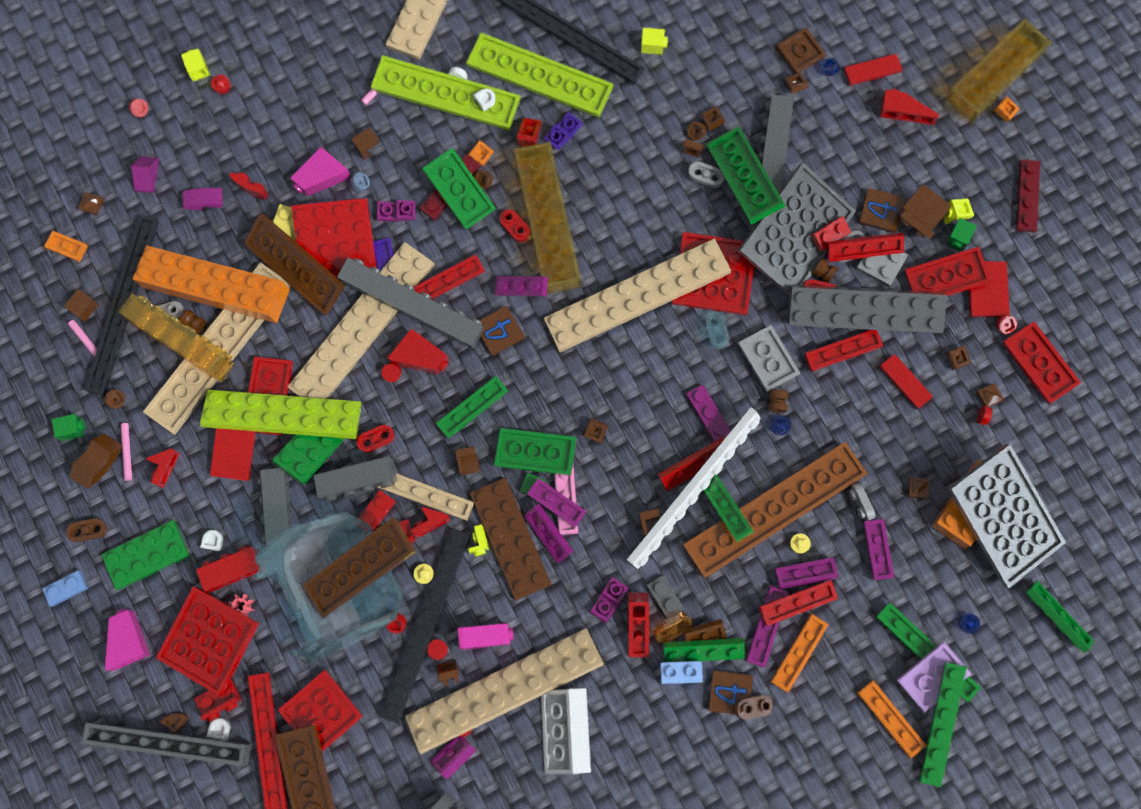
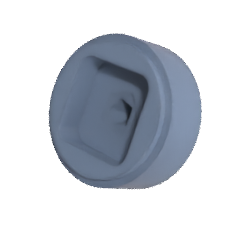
[350,172,370,192]

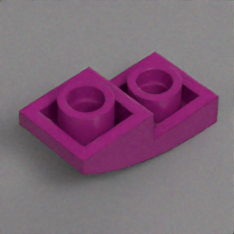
[183,188,223,210]
[377,200,415,222]
[590,577,629,623]

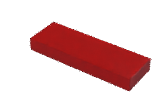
[844,54,903,86]
[879,354,933,410]

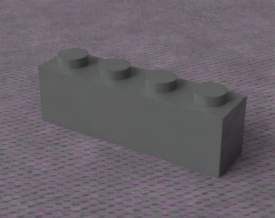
[314,456,398,502]
[258,468,294,550]

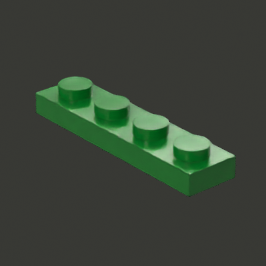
[436,376,508,439]
[704,475,754,542]
[1026,580,1094,653]
[664,638,745,663]

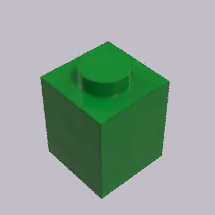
[946,218,977,251]
[52,414,86,441]

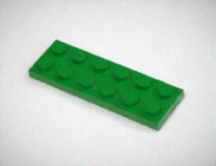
[706,126,786,225]

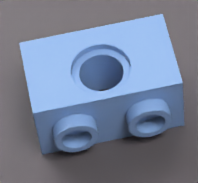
[660,662,703,684]

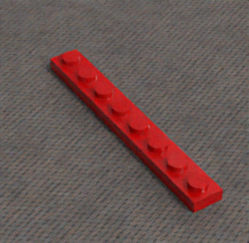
[248,673,288,809]

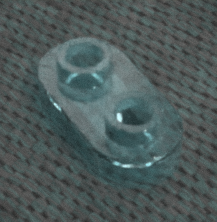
[705,311,729,349]

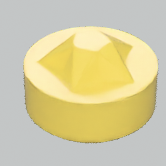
[790,534,810,554]
[414,564,434,584]

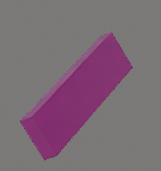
[746,585,789,668]

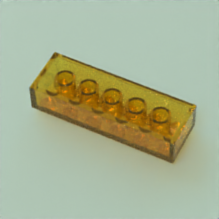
[945,19,1052,123]
[118,293,235,383]

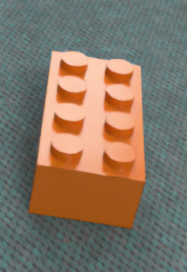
[932,460,982,549]

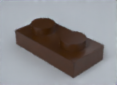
[683,619,727,641]

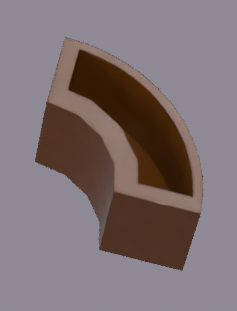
[69,434,122,489]

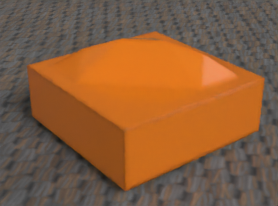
[994,96,1020,122]
[469,140,494,167]

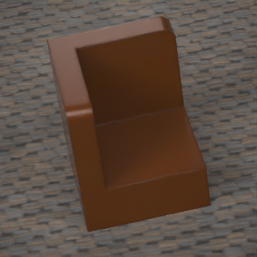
[351,127,379,160]
[64,289,99,322]
[455,446,480,476]
[639,509,660,538]

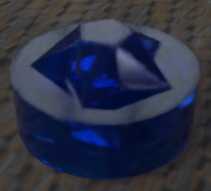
[821,58,840,76]
[771,416,791,436]
[958,613,980,634]

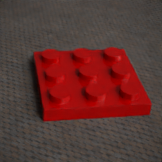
[278,670,364,752]

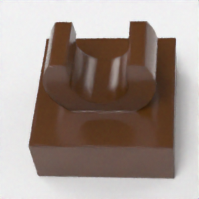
[437,660,459,686]

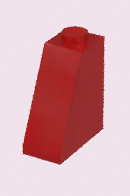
[388,328,449,374]

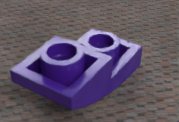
[544,112,583,150]

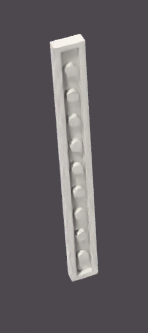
[627,408,760,569]

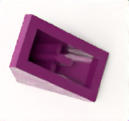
[132,156,160,193]

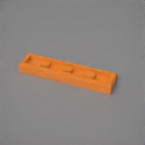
[770,614,829,693]
[857,680,927,758]

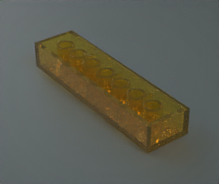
[514,142,581,294]

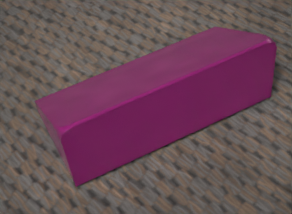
[431,736,476,779]

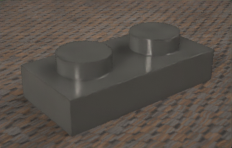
[647,575,684,620]

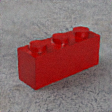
[196,545,264,593]

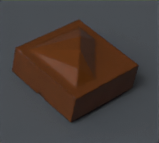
[784,73,809,94]
[701,106,726,131]
[682,139,703,158]
[78,192,104,216]
[945,345,971,370]
[976,383,1004,407]
[584,418,609,443]
[908,477,930,499]

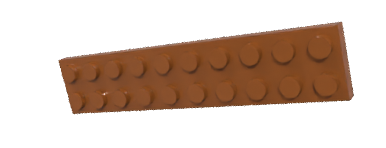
[683,441,868,579]

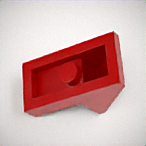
[517,118,542,149]
[146,449,180,488]
[411,507,451,539]

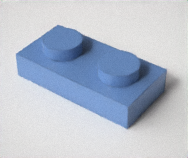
[42,571,89,607]

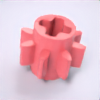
[229,594,254,616]

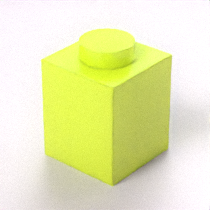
[641,28,668,55]
[182,49,210,82]

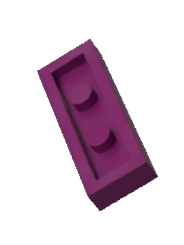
[495,276,548,297]
[686,385,731,442]
[527,478,587,528]
[524,504,573,563]
[863,519,894,581]
[775,557,839,589]

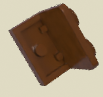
[898,185,950,239]

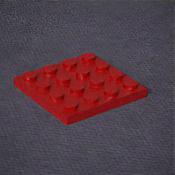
[291,197,377,277]
[672,232,754,316]
[156,586,260,696]

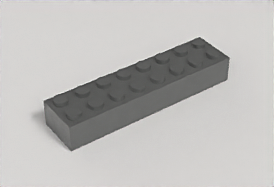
[787,284,947,333]

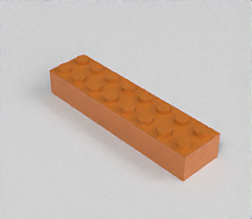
[133,245,290,323]

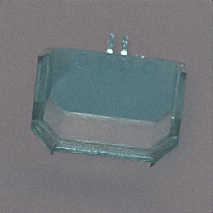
[255,511,403,665]

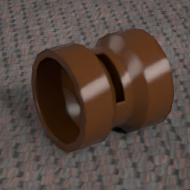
[812,258,839,283]
[179,310,206,336]
[768,390,788,413]

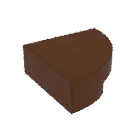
[160,713,189,734]

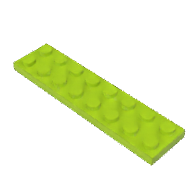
[466,33,613,118]
[371,55,521,131]
[200,390,362,439]

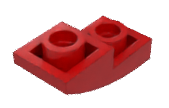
[229,172,268,200]

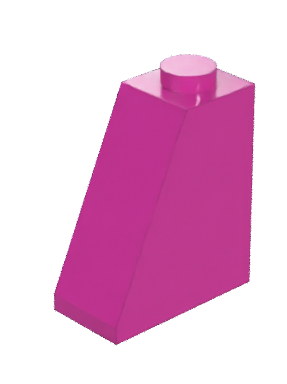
[291,147,351,196]
[105,608,150,671]
[458,624,514,650]

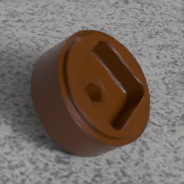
[687,122,706,140]
[474,170,493,189]
[105,390,125,409]

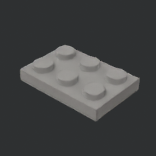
[738,325,800,393]

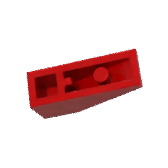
[880,89,939,125]
[628,592,649,657]

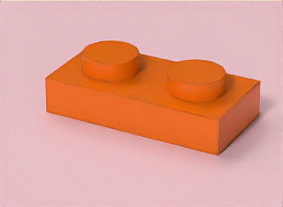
[44,231,88,262]

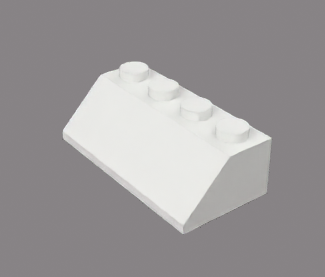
[541,689,591,774]

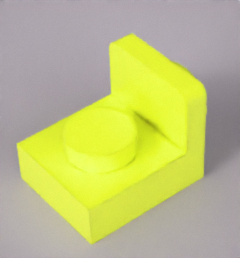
[943,199,974,224]
[468,525,489,556]

